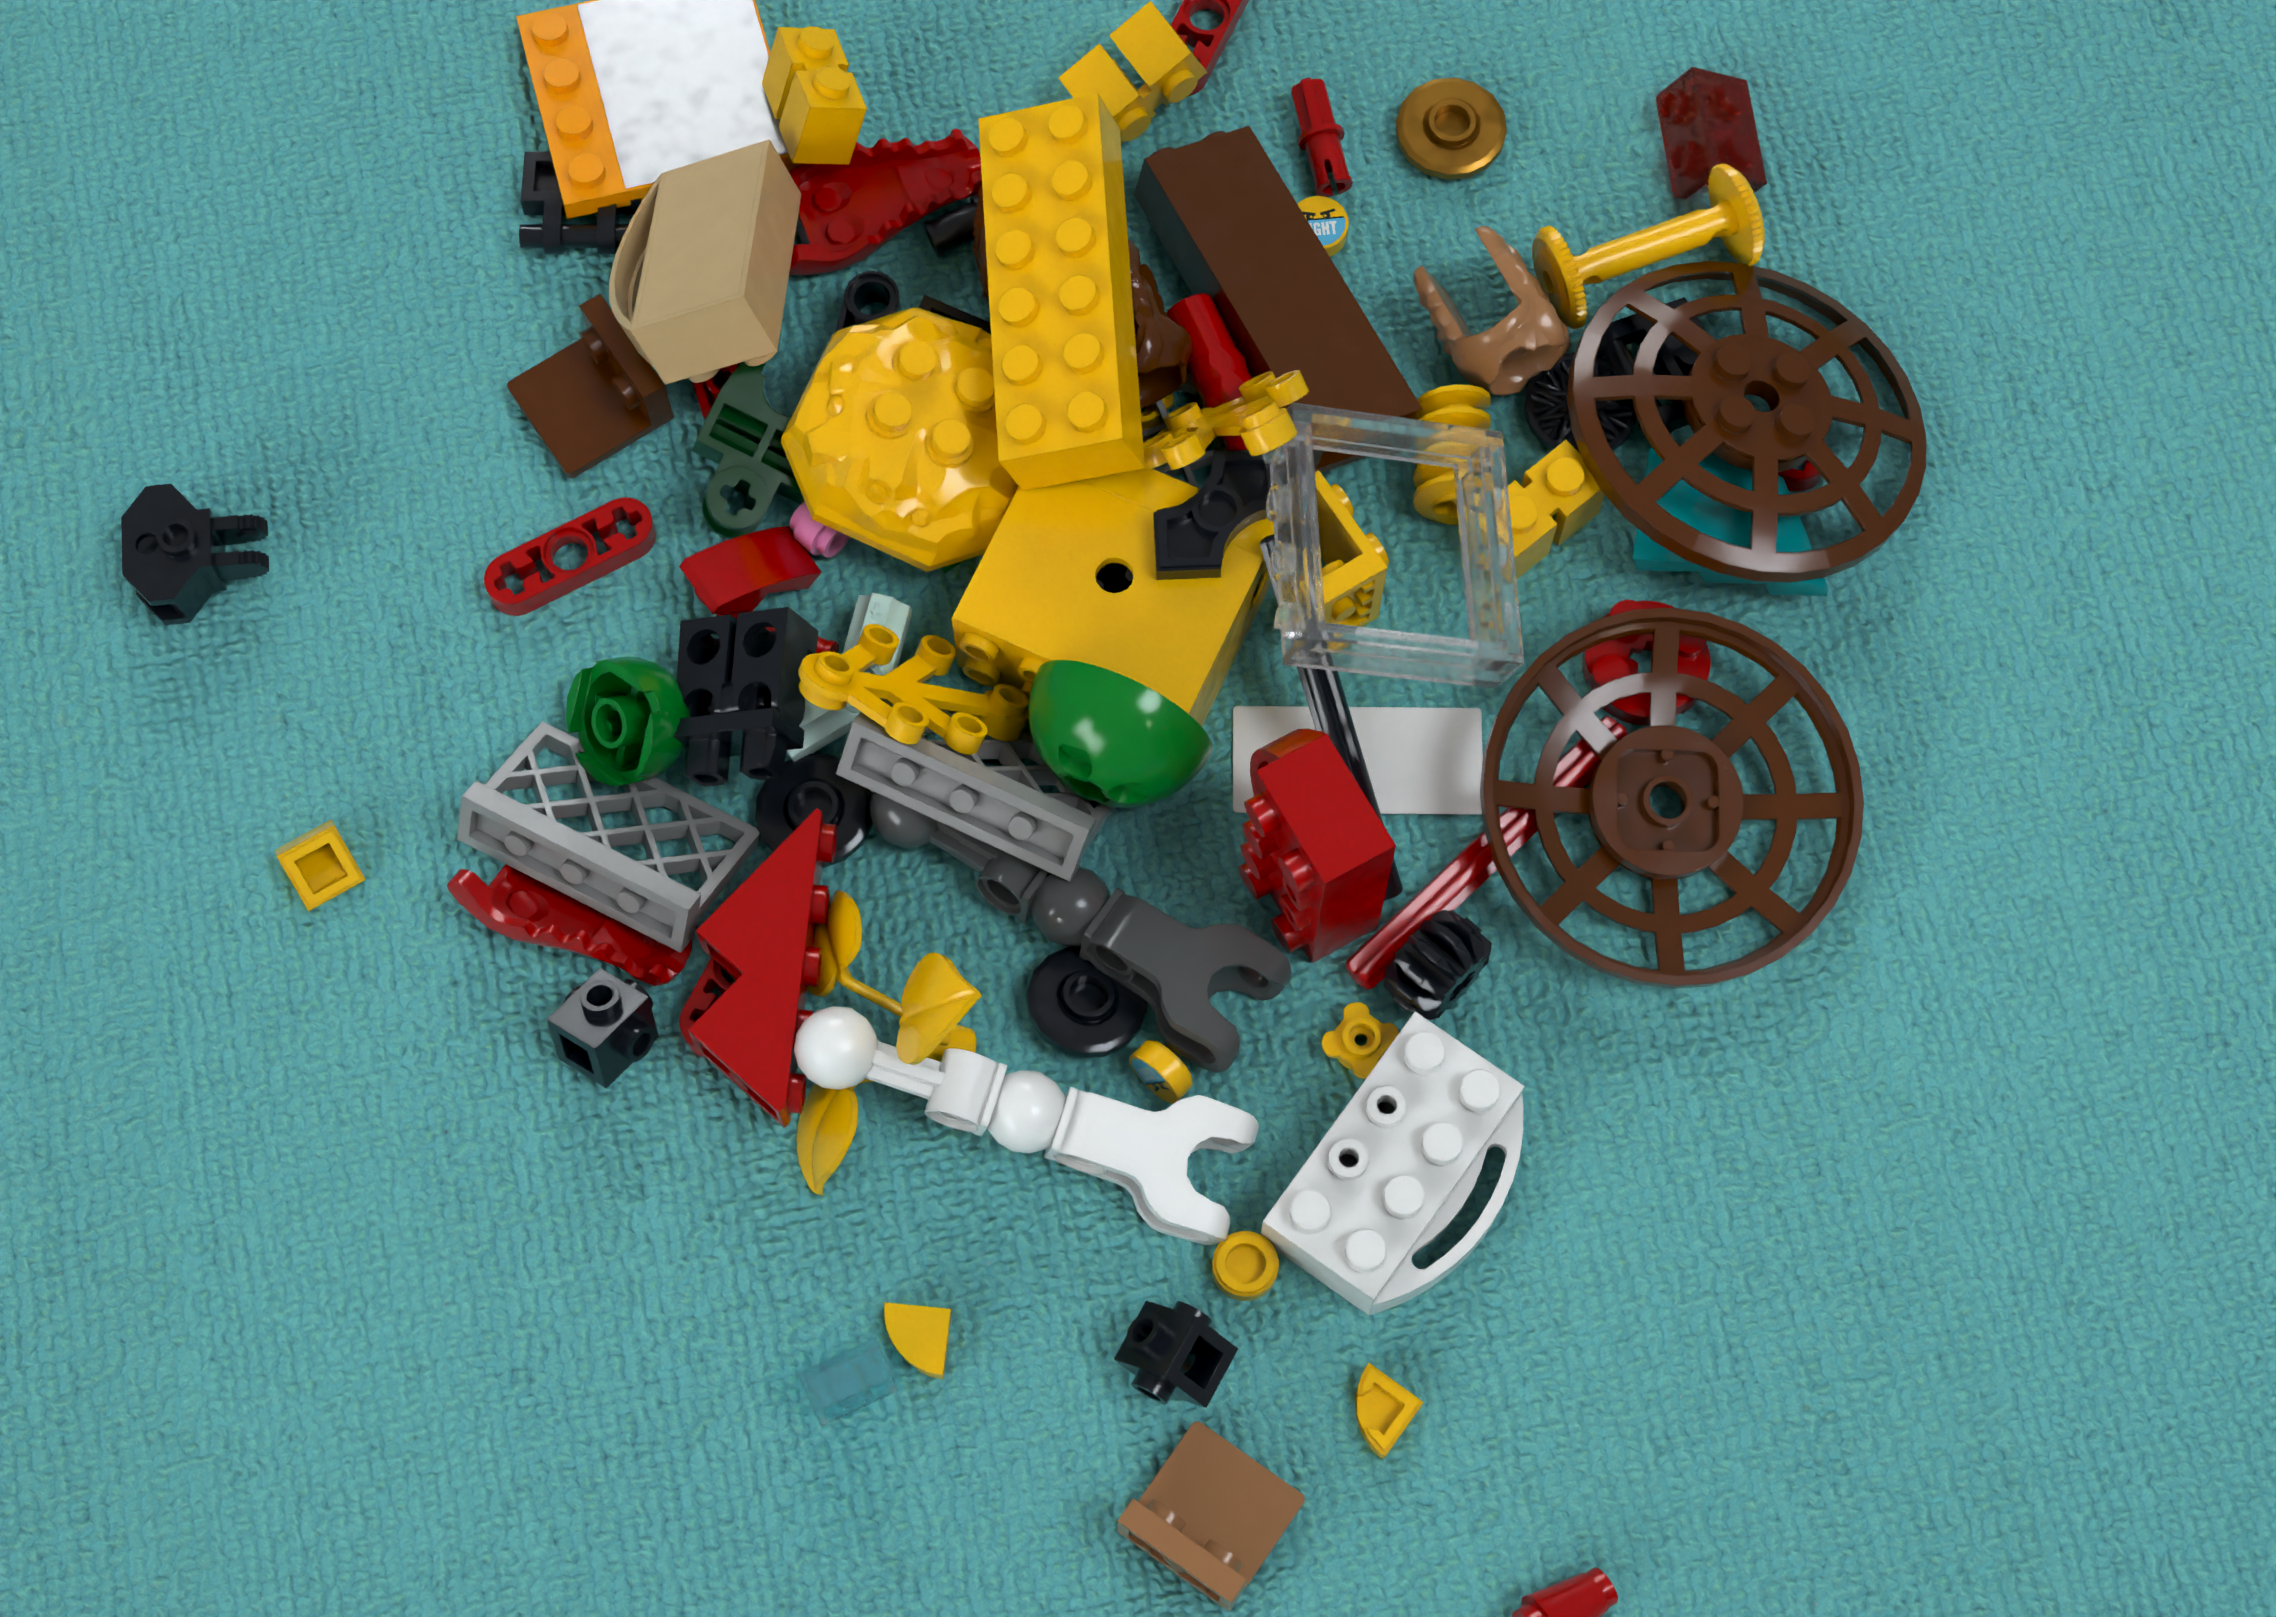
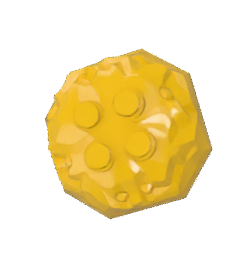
[781,307,1019,572]

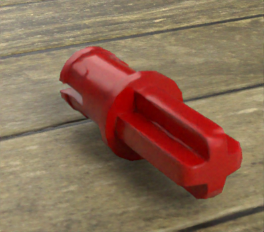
[1291,77,1353,197]

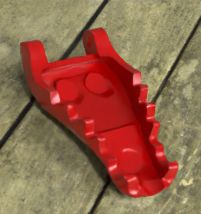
[789,129,982,275]
[447,864,692,986]

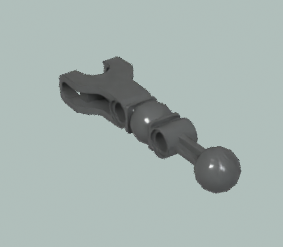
[870,792,1292,1073]

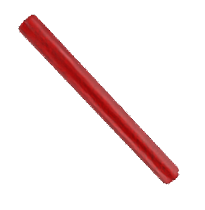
[1345,716,1627,990]

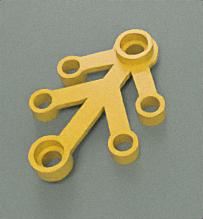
[1143,370,1309,470]
[798,624,1029,755]

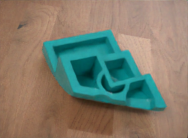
[1632,448,1828,596]

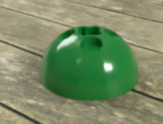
[1028,660,1212,808]

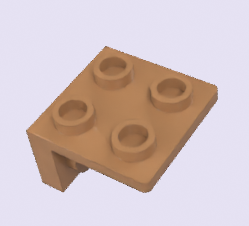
[1117,1421,1305,1612]

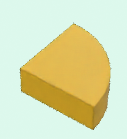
[884,1302,952,1379]
[1355,1363,1424,1460]

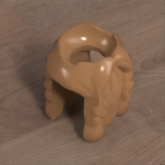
[1413,226,1572,396]

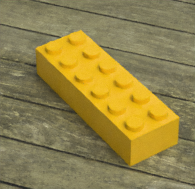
[978,93,1145,491]

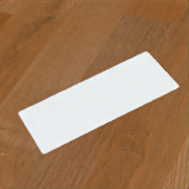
[1233,706,1483,815]

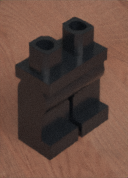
[674,607,819,787]

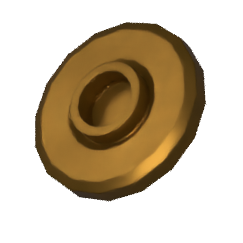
[1395,77,1507,180]

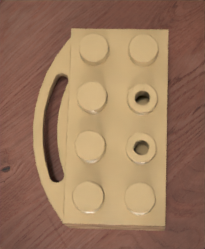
[609,139,801,385]

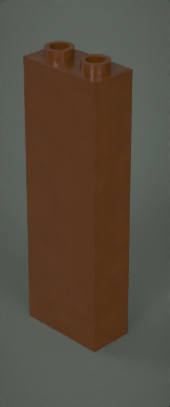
[1134,126,1422,480]

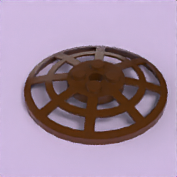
[1567,261,1926,583]
[1480,608,1864,989]

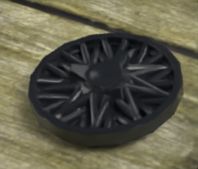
[1524,352,1637,453]
[755,754,873,868]
[1026,946,1147,1058]

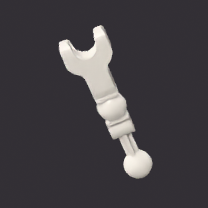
[794,1006,1259,1245]

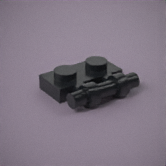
[519,152,641,254]

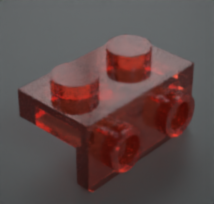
[1656,67,1767,200]

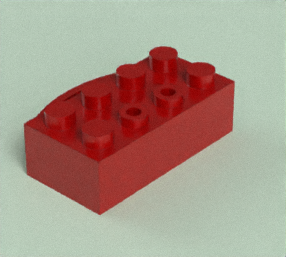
[1238,729,1396,964]

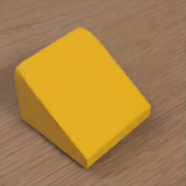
[275,820,366,911]

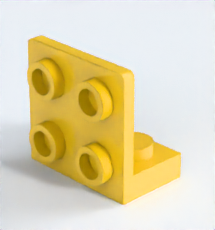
[1301,470,1389,645]

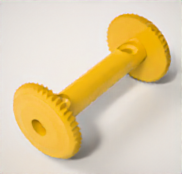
[1532,163,1765,329]

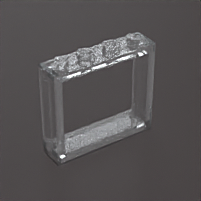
[1263,402,1524,689]

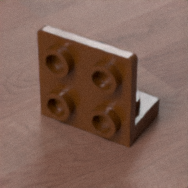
[507,294,674,478]

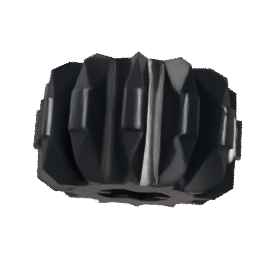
[1383,910,1492,1020]

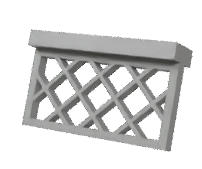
[836,699,1115,882]
[457,721,761,953]

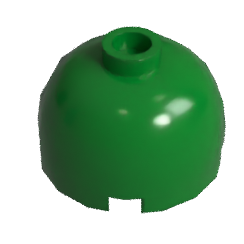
[566,657,689,787]

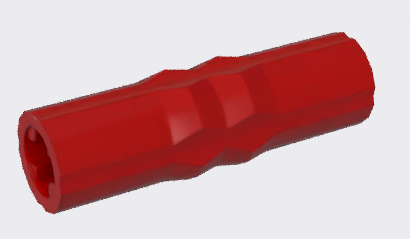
[1167,293,1287,463]

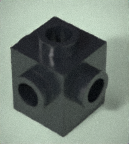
[547,968,659,1089]
[1114,1301,1238,1408]

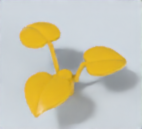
[796,890,982,1196]

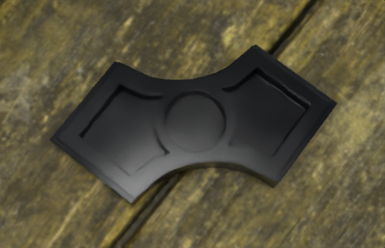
[1153,449,1282,580]

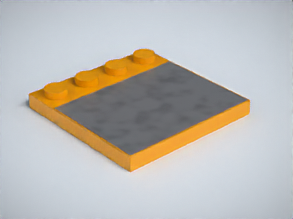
[516,0,801,219]

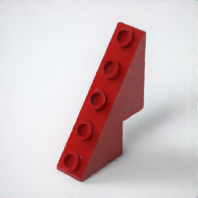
[688,808,837,1128]

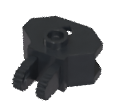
[121,484,269,625]

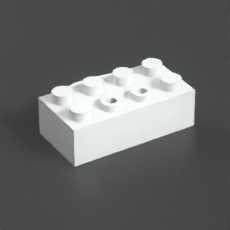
[1261,1011,1525,1316]

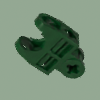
[692,362,805,539]

